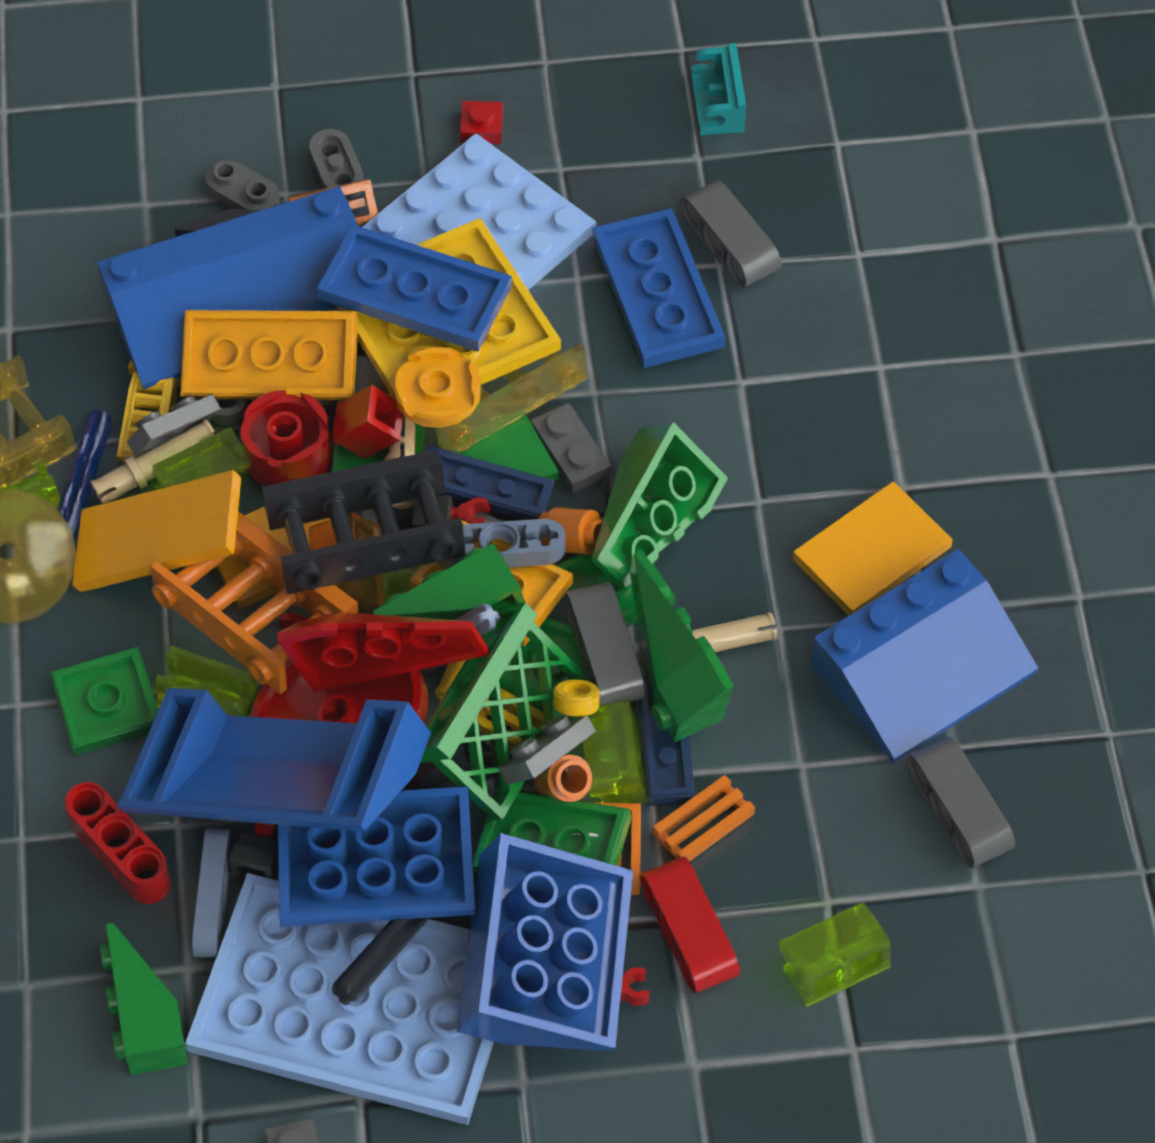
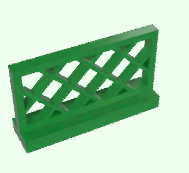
[421,602,587,821]

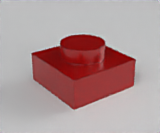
[460,101,503,144]

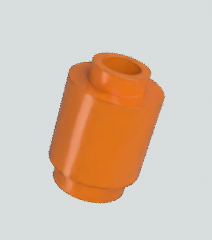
[539,507,603,555]
[534,754,592,802]

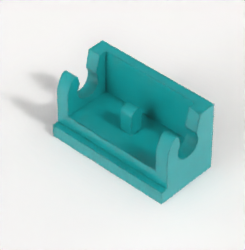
[690,43,746,135]

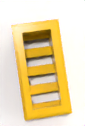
[116,372,178,462]

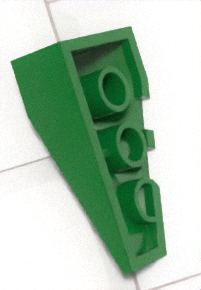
[591,422,728,588]
[629,550,734,742]

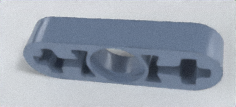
[437,519,566,569]
[192,828,232,958]

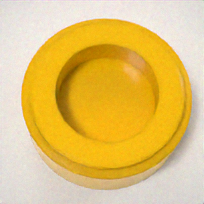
[553,680,600,716]

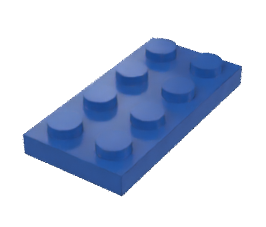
[592,208,726,368]
[317,224,512,352]

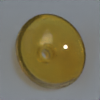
[0,489,76,624]

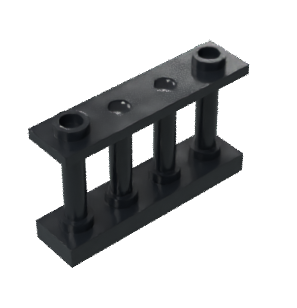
[261,449,466,595]

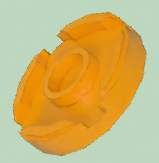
[393,347,481,428]

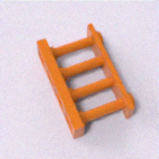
[150,511,358,694]

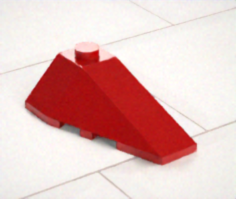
[277,612,488,692]

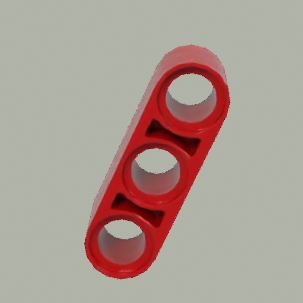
[65,782,171,904]
[639,856,740,994]

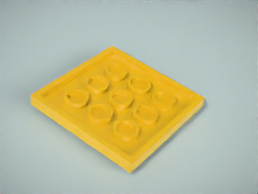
[336,218,561,418]

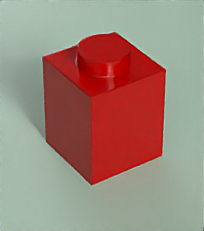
[332,385,403,459]

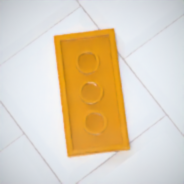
[180,310,358,400]
[72,470,241,592]

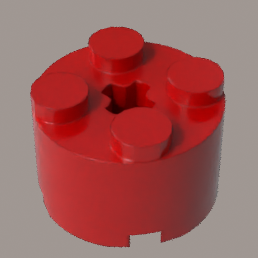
[240,390,332,487]

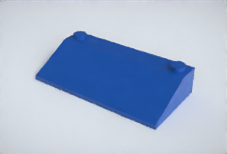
[97,186,358,390]
[118,688,431,831]

